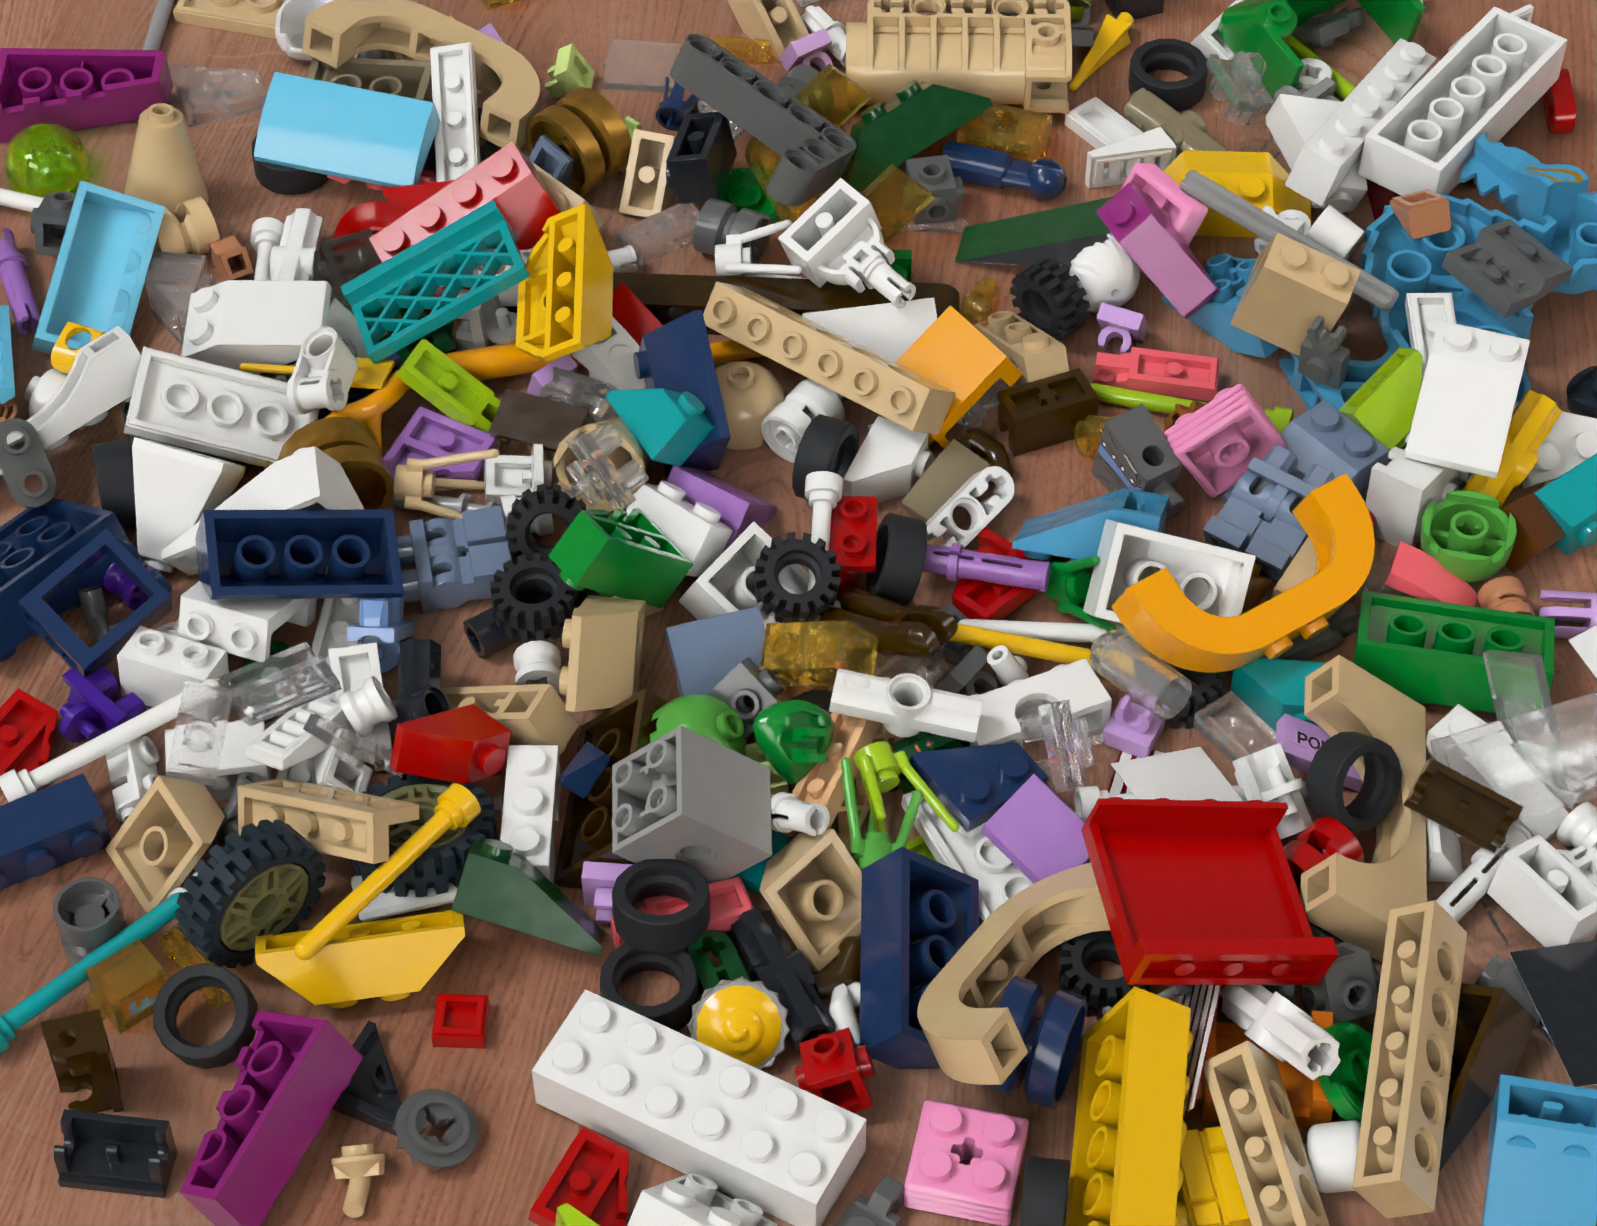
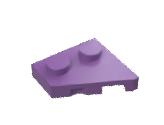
[383,406,499,484]

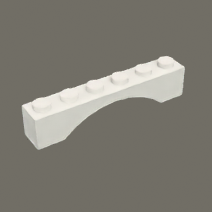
[1285,38,1437,207]
[0,326,141,476]

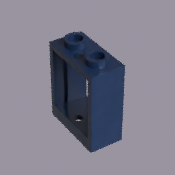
[18,528,172,677]

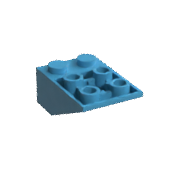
[1161,253,1280,358]
[1012,488,1169,567]
[1481,1074,1597,1226]

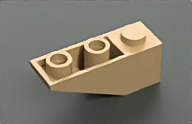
[974,311,1069,388]

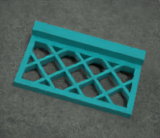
[340,200,530,364]

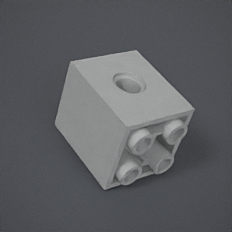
[612,726,772,884]

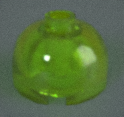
[4,123,92,198]

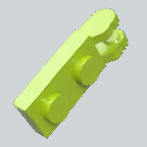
[395,339,503,449]

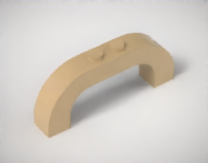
[302,0,540,148]
[917,862,1111,1085]

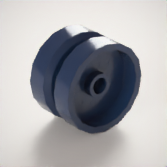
[982,976,1088,1109]

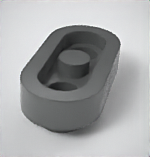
[0,418,56,509]

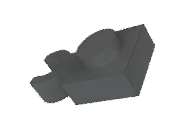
[1292,6,1365,48]
[1298,316,1350,390]

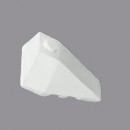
[161,446,364,575]

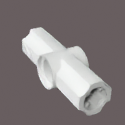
[270,208,324,281]
[829,668,983,742]
[1220,985,1341,1080]

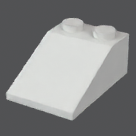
[181,280,332,375]
[1404,320,1530,479]
[1083,519,1256,623]
[679,521,841,683]

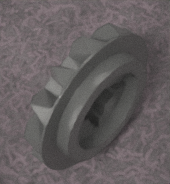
[392,1089,479,1172]

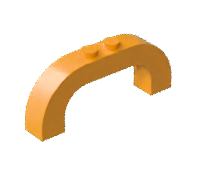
[1111,473,1375,673]

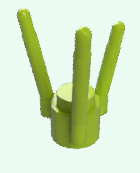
[853,741,959,834]

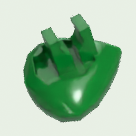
[752,700,835,785]

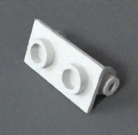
[105,736,159,824]

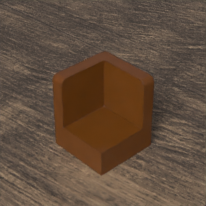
[1502,492,1566,573]

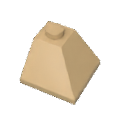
[105,775,225,913]
[759,829,862,972]

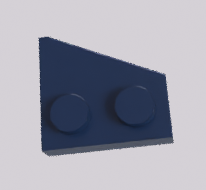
[910,742,1048,833]

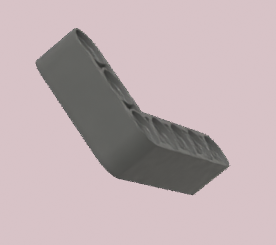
[670,34,857,207]

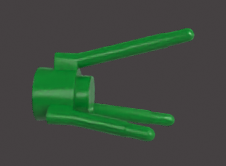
[1046,555,1116,633]

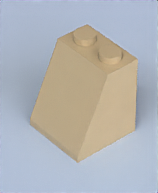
[1230,233,1361,356]

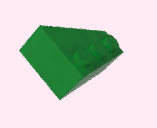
[548,508,694,608]

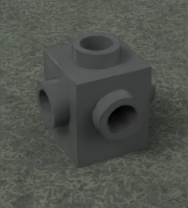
[900,154,964,225]
[30,191,75,256]
[707,657,788,738]
[1301,941,1380,1025]

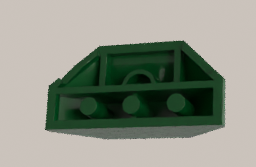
[841,80,993,191]

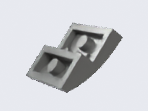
[1441,219,1573,318]

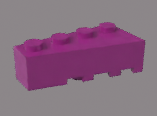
[0,48,173,143]
[180,1010,363,1226]

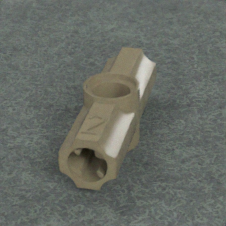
[1123,88,1230,159]

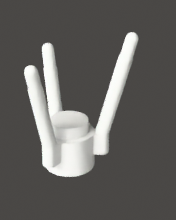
[715,220,808,279]

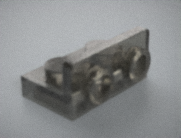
[317,228,382,313]

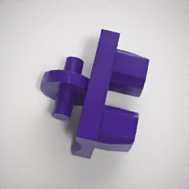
[59,666,146,743]

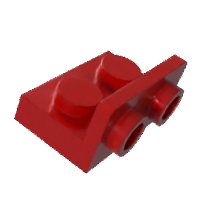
[829,496,878,602]

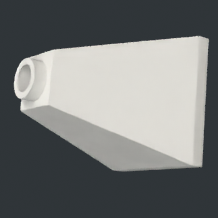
[132,437,246,573]

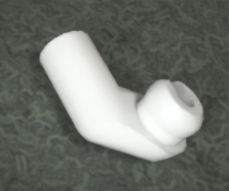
[987,645,1029,687]

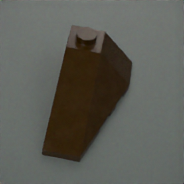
[1439,983,1536,1172]

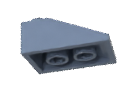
[1222,400,1390,504]

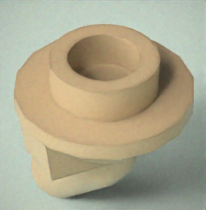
[331,1144,386,1218]

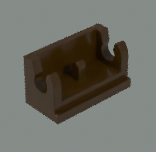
[997,368,1098,457]
[488,388,596,452]
[1403,758,1524,853]
[41,1009,124,1113]

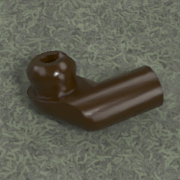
[957,428,1014,477]
[813,936,861,1000]

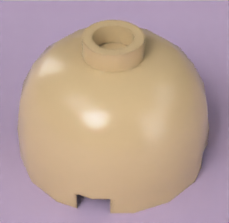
[715,361,785,450]

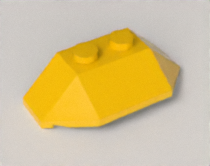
[1163,150,1311,238]
[516,203,613,362]
[255,910,465,1008]

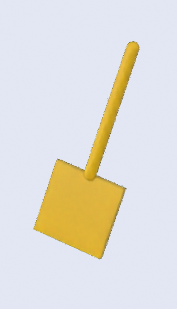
[239,357,395,389]

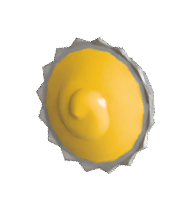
[687,976,790,1070]

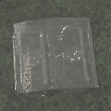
[217,642,341,726]

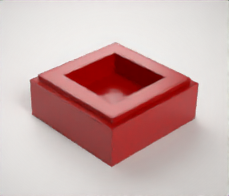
[431,993,490,1049]

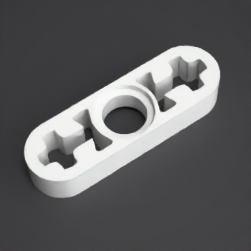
[926,466,1014,548]

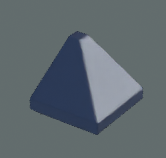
[557,741,611,799]

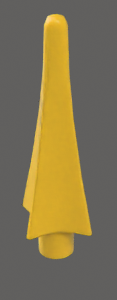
[1069,12,1134,91]

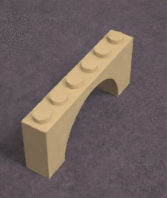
[1300,655,1427,962]

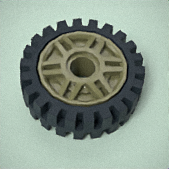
[350,774,497,897]
[175,819,326,969]

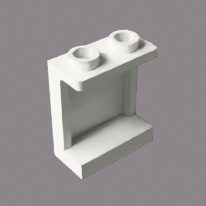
[178,581,317,662]

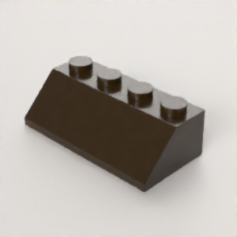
[554,688,668,889]

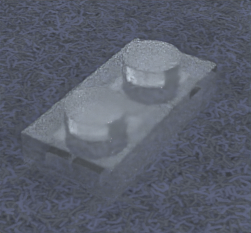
[1193,691,1276,762]

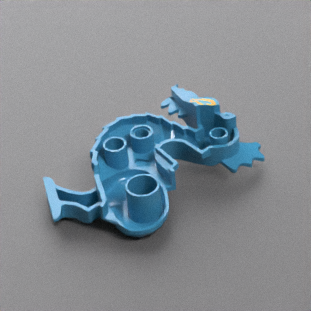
[1279,132,1597,410]

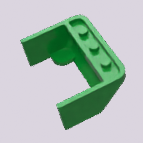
[1218,0,1426,100]

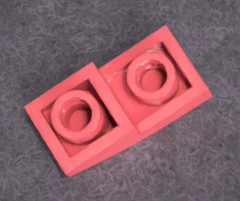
[1384,541,1478,607]

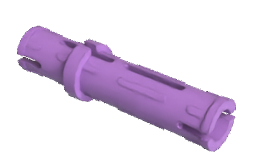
[0,227,41,335]
[922,543,1051,592]

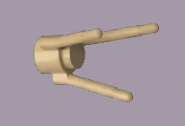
[394,449,500,520]

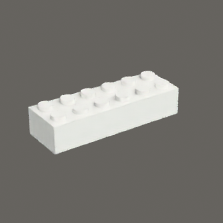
[1358,6,1568,196]
[532,989,867,1226]

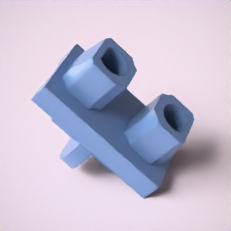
[347,595,415,673]

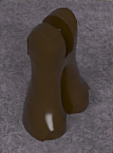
[816,588,958,666]

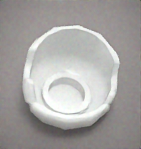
[275,0,325,61]

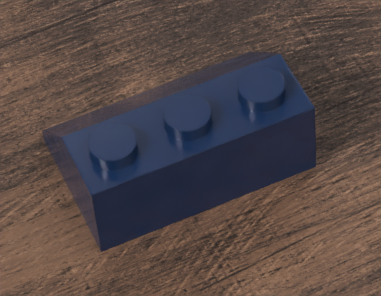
[633,310,731,477]

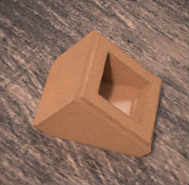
[1390,189,1451,239]

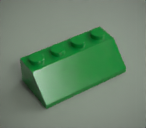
[1352,590,1555,720]

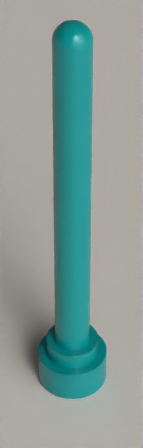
[0,892,184,1055]

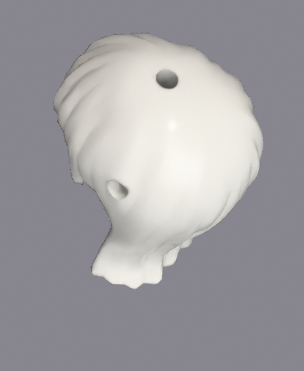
[1060,233,1140,314]

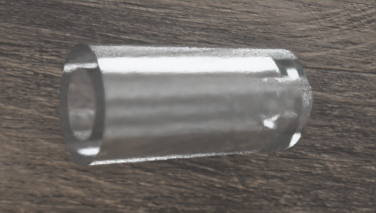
[1090,629,1192,720]

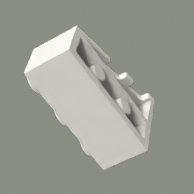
[1365,433,1473,547]

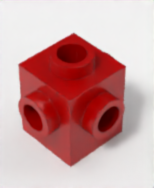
[795,1027,875,1113]

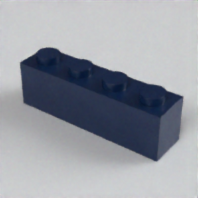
[0,773,111,891]

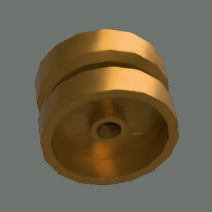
[526,87,632,196]
[278,417,394,509]

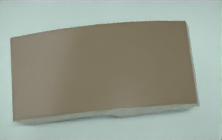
[901,439,991,523]

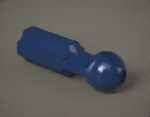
[942,140,1067,200]

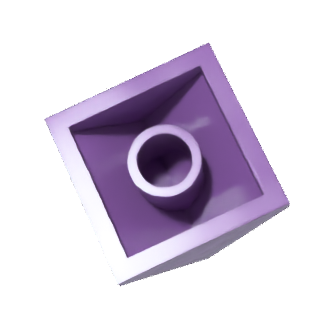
[667,465,776,554]
[981,774,1090,884]

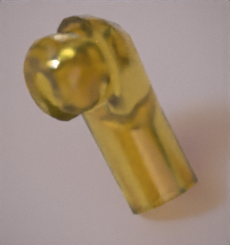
[961,277,999,322]

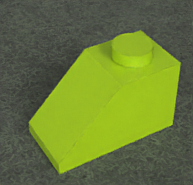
[1339,347,1422,451]

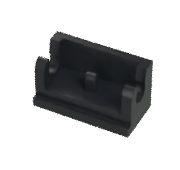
[54,1109,177,1198]

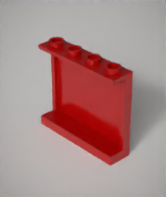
[1081,797,1339,985]

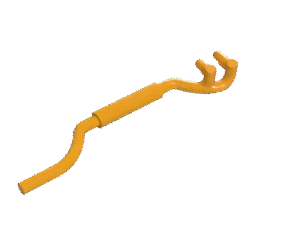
[325,340,764,457]

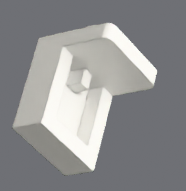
[484,444,552,504]

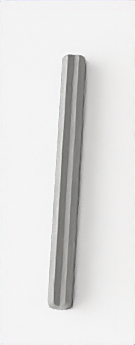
[1180,170,1399,311]

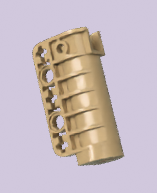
[846,0,1072,114]

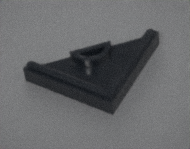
[332,1021,401,1136]

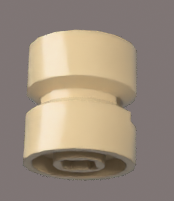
[153,196,220,269]

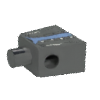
[1091,404,1186,521]

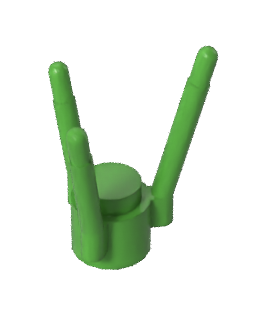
[841,757,922,872]

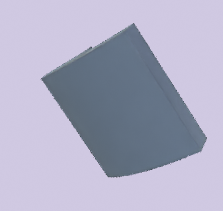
[665,606,777,707]

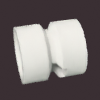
[761,379,845,463]

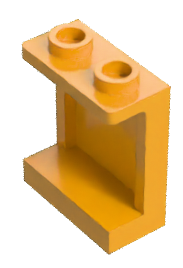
[895,305,1023,449]

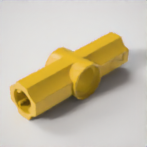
[1462,390,1562,509]

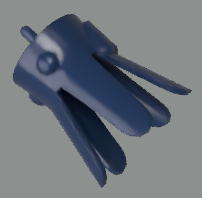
[656,77,699,131]

